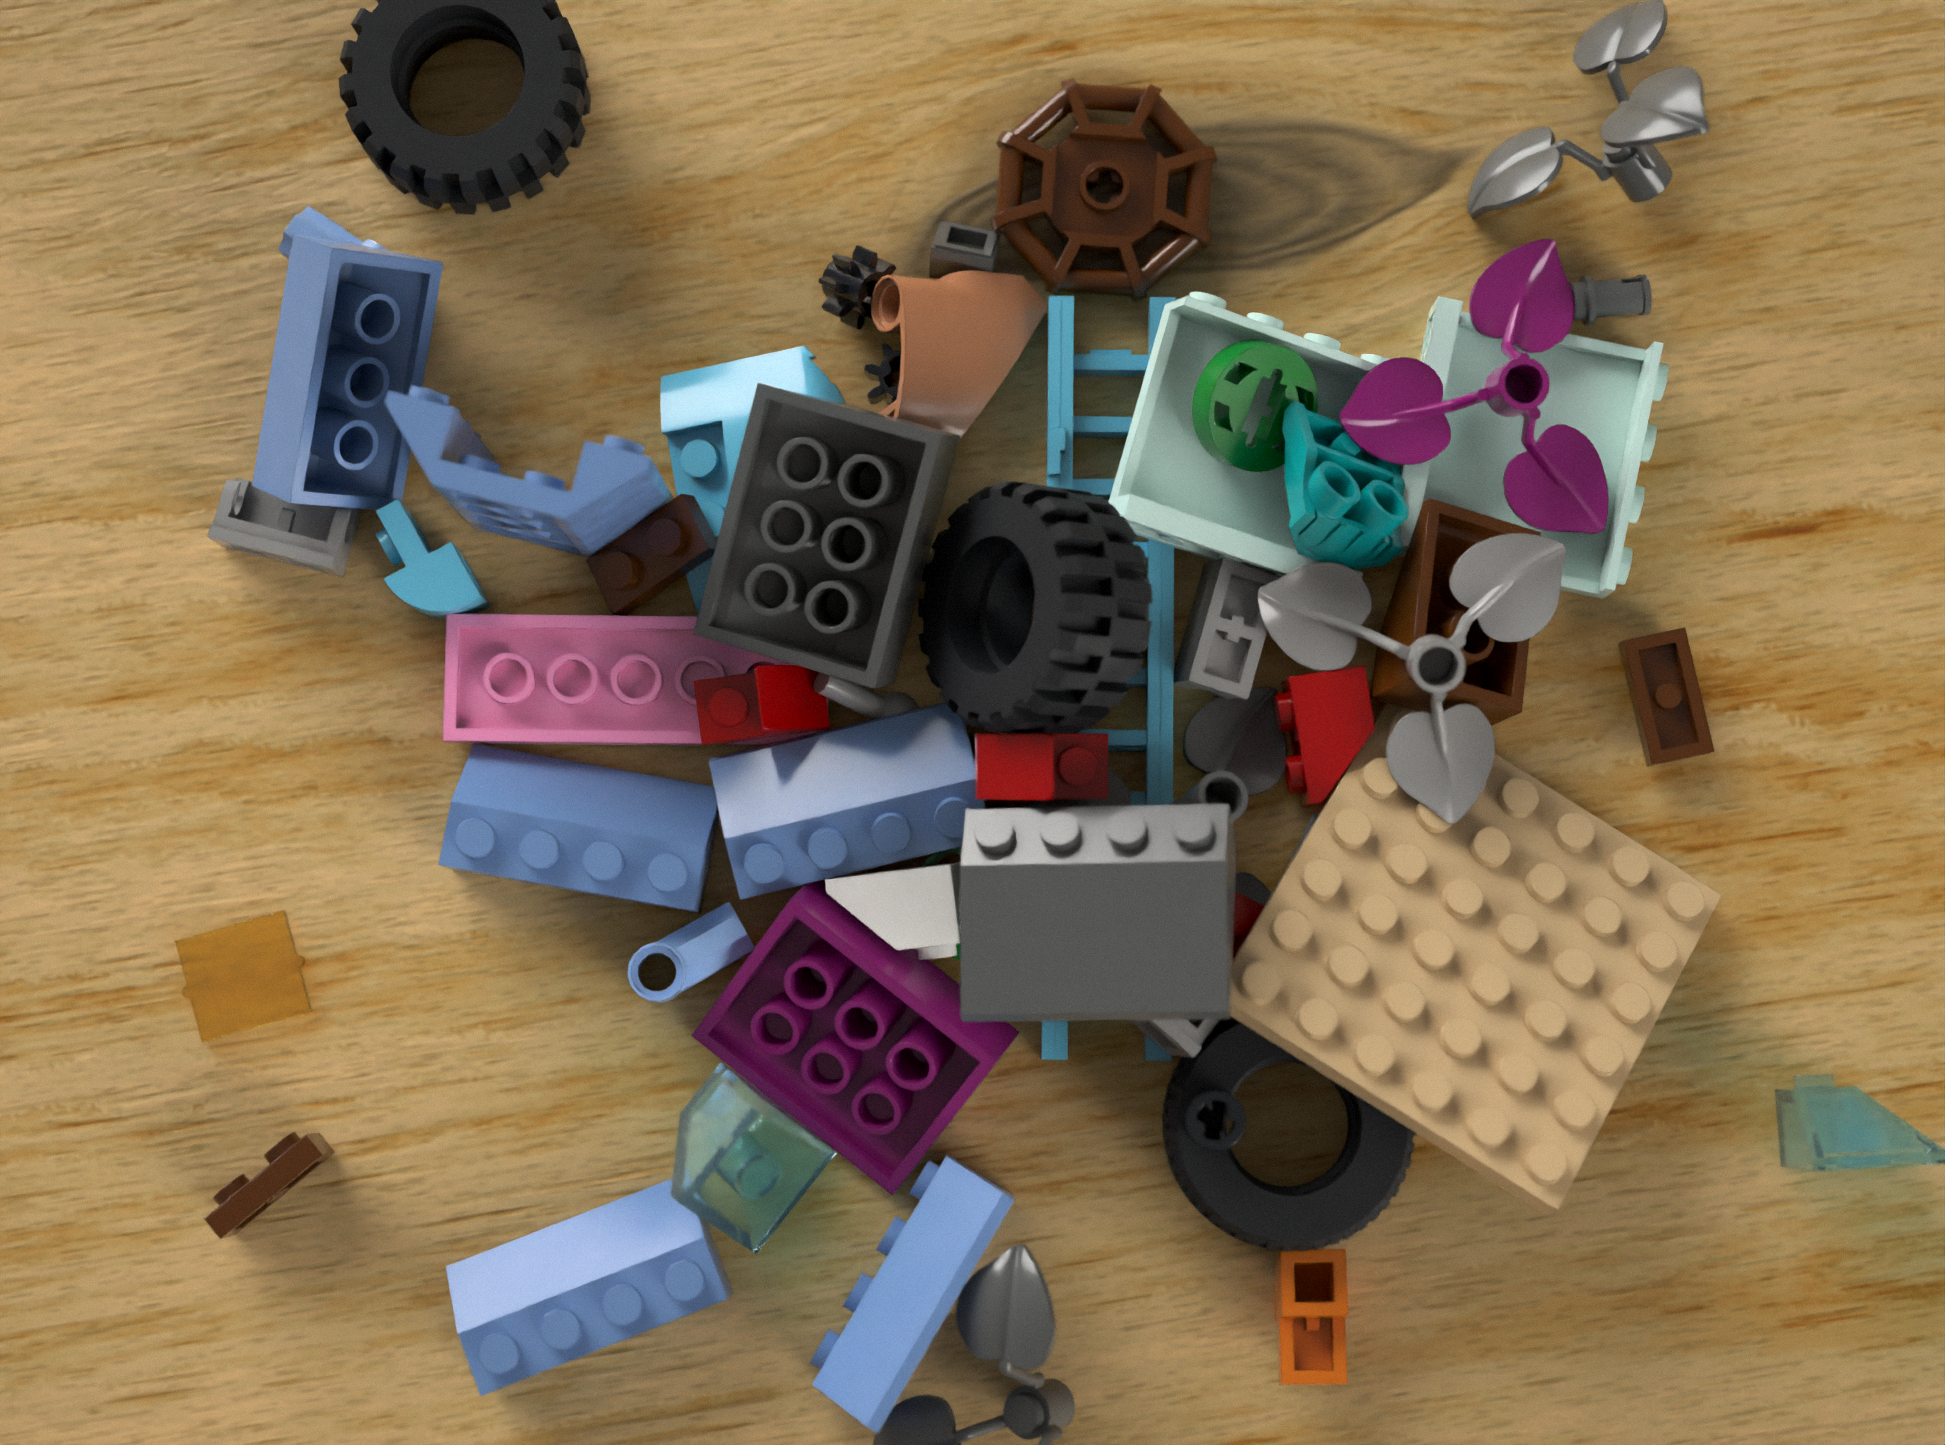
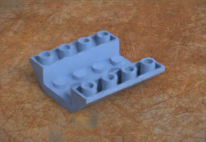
[385,386,674,558]

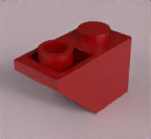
[1273,665,1375,807]

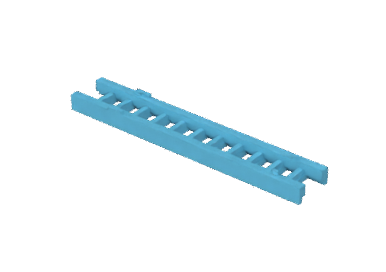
[1041,296,1175,1061]

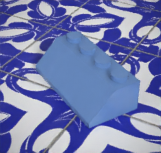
[252,234,443,510]
[709,702,986,900]
[439,744,719,914]
[809,1154,1015,1433]
[446,1172,733,1396]

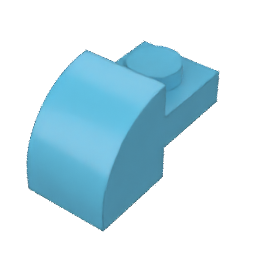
[376,499,491,620]

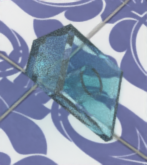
[671,1062,837,1254]
[1775,1074,1945,1171]

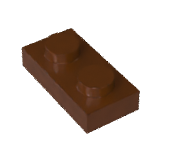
[586,494,717,616]
[1618,627,1715,767]
[204,1132,335,1239]

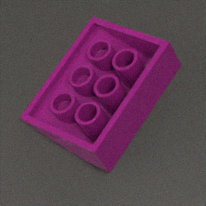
[691,879,1020,1195]

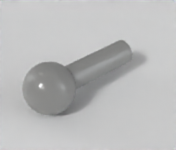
[813,672,919,720]

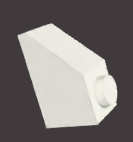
[825,862,961,960]

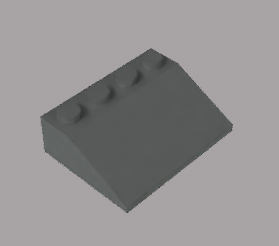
[693,383,960,689]
[960,803,1237,1022]

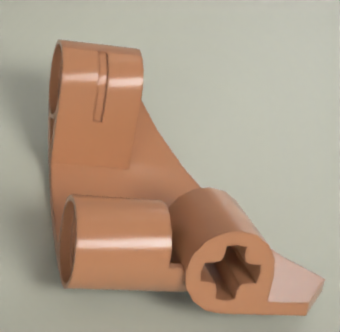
[871,270,1048,441]

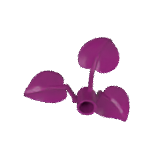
[1339,238,1609,534]

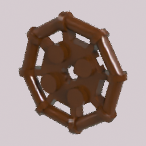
[990,78,1218,302]

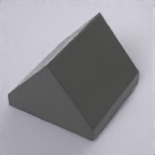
[929,221,1001,279]

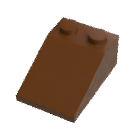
[1371,498,1541,726]

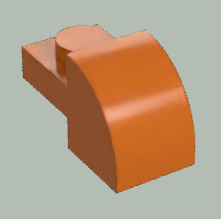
[1275,1249,1348,1385]

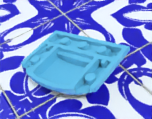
[660,346,847,613]

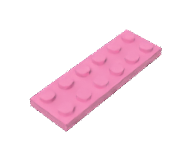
[443,614,829,746]

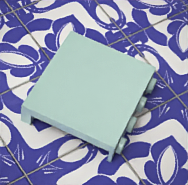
[1109,292,1390,578]
[1397,296,1669,599]

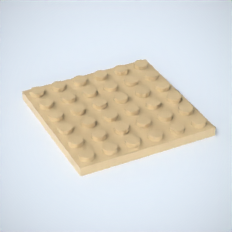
[1230,703,1722,1217]

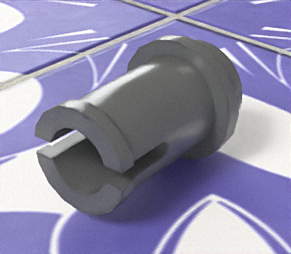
[1569,274,1652,325]

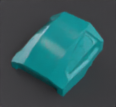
[1282,401,1409,570]

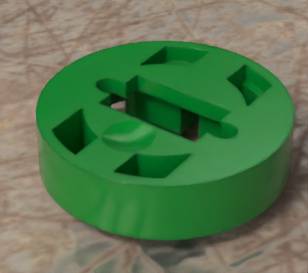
[1192,339,1318,472]

